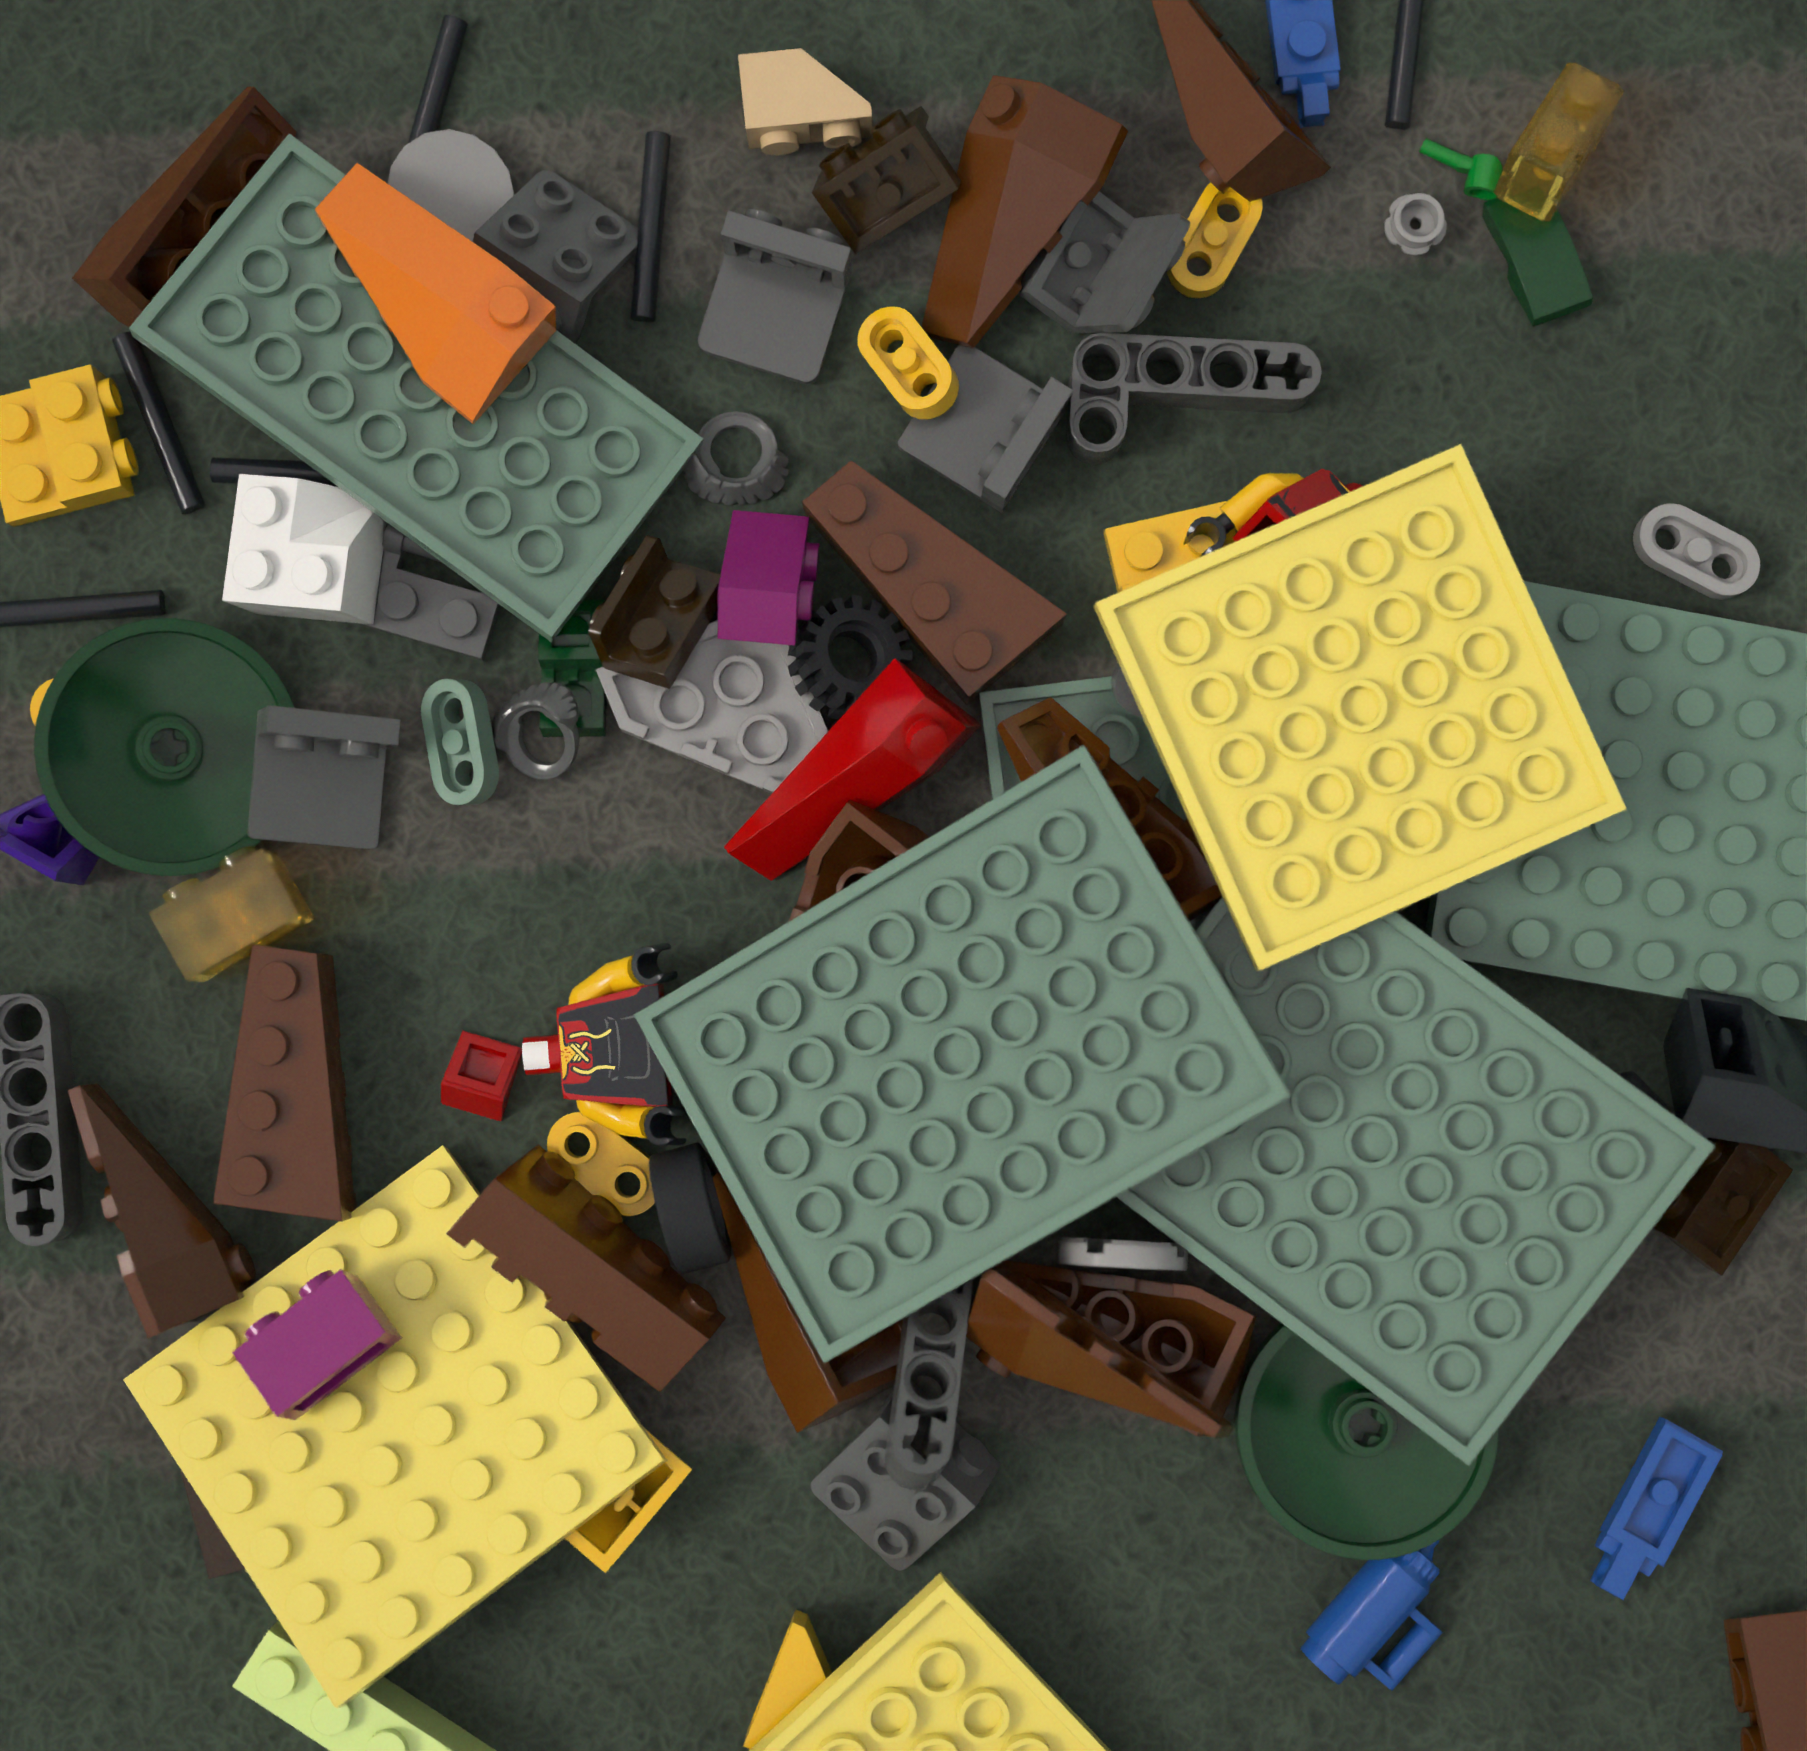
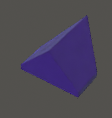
[0,794,99,885]

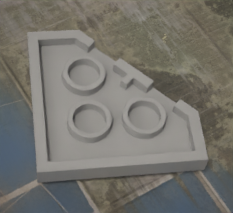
[596,620,828,794]

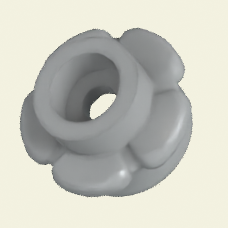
[1384,193,1447,256]

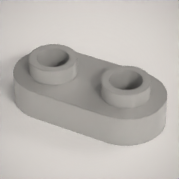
[1633,503,1760,600]

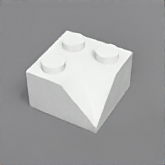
[222,474,387,624]

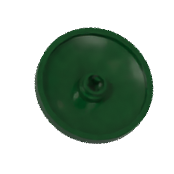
[34,618,295,876]
[1235,1323,1499,1560]

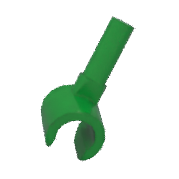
[1419,138,1503,201]

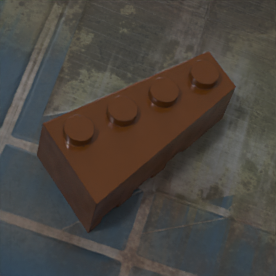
[802,461,1067,705]
[213,945,357,1221]
[446,1144,726,1392]
[1723,1610,1807,1751]

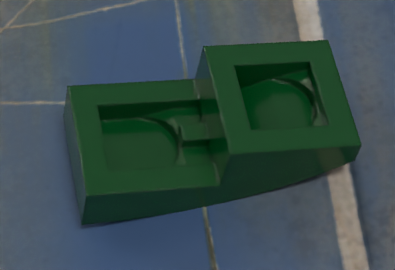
[1482,181,1593,327]
[538,600,606,737]

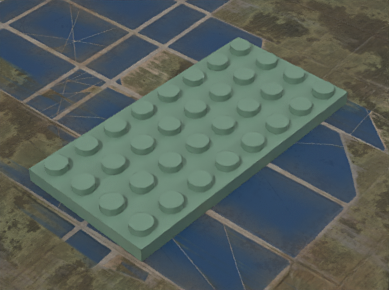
[129,134,704,642]

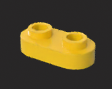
[1167,182,1263,298]
[858,306,959,420]
[547,1111,655,1216]

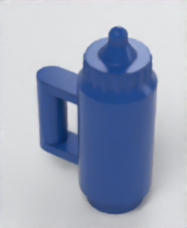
[1300,1539,1443,1691]

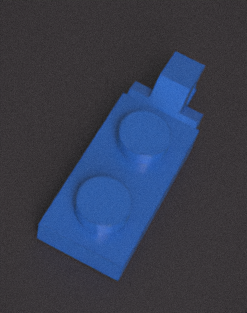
[1265,0,1341,128]
[1590,1416,1723,1600]

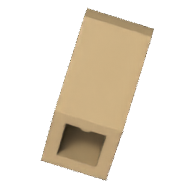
[738,48,873,155]

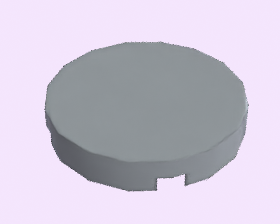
[388,129,514,242]
[1057,1237,1188,1270]

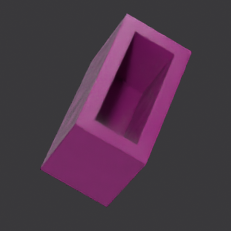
[718,510,820,646]
[232,1269,402,1420]

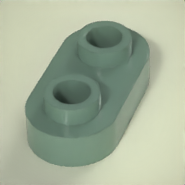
[421,679,499,805]

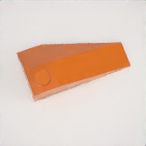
[315,163,556,425]

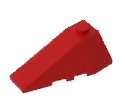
[724,658,981,881]

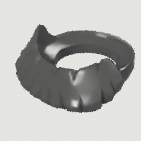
[683,411,789,506]
[492,682,580,779]

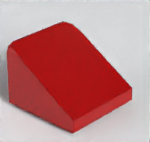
[441,1030,522,1121]

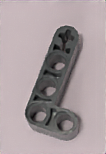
[1066,333,1322,465]
[0,993,84,1246]
[885,1278,973,1490]

